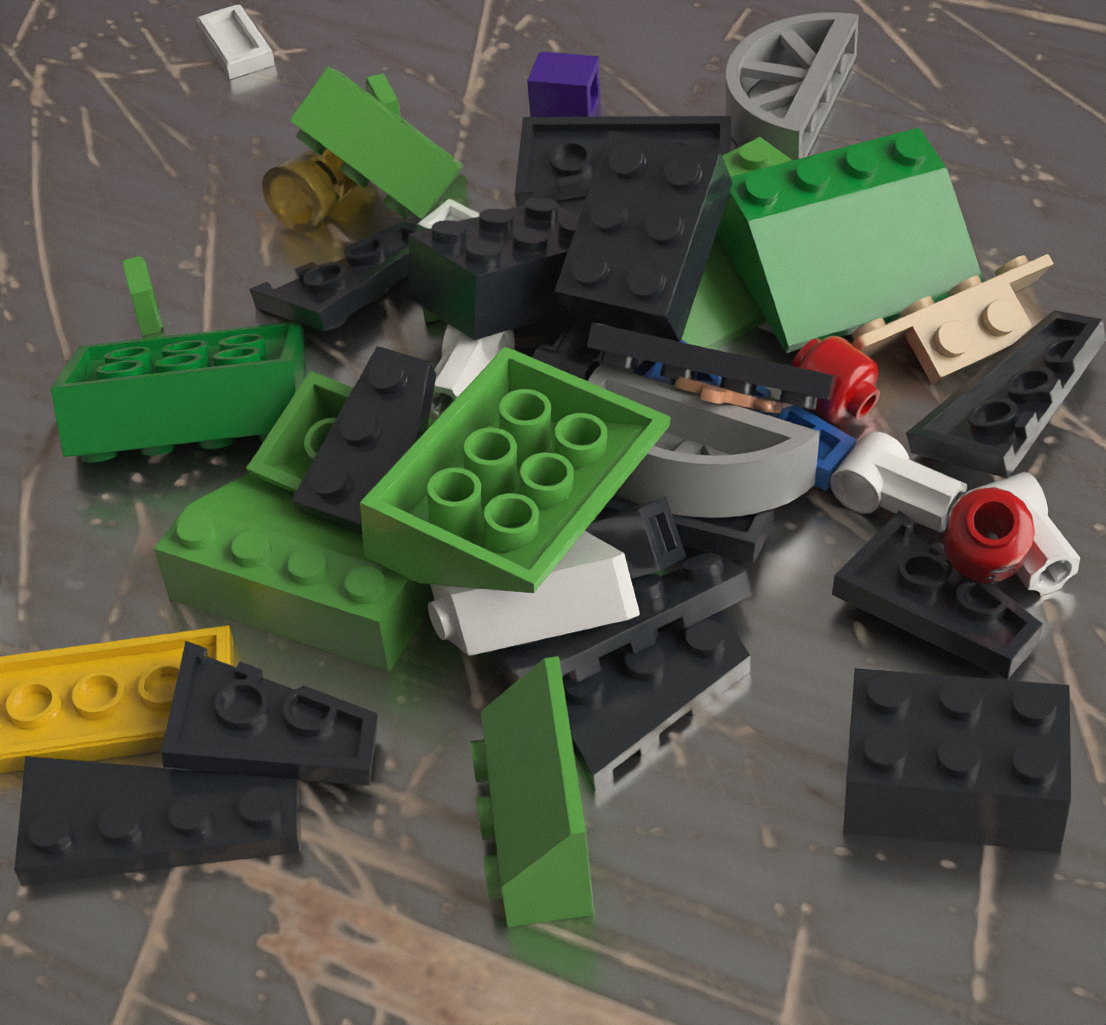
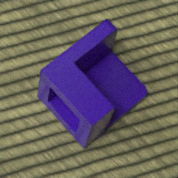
[527,52,601,117]

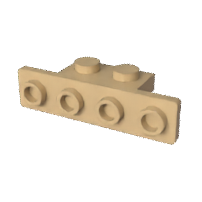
[851,254,1054,385]

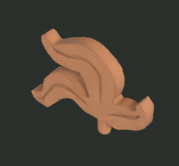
[674,376,783,413]

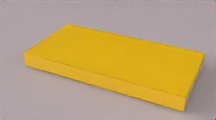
[0,625,234,774]

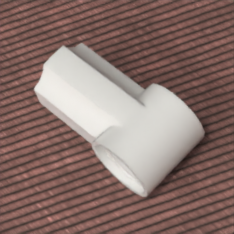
[430,324,515,419]
[830,431,967,533]
[964,472,1080,596]

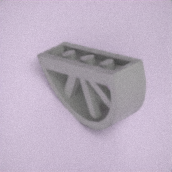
[726,12,858,160]
[588,363,820,518]

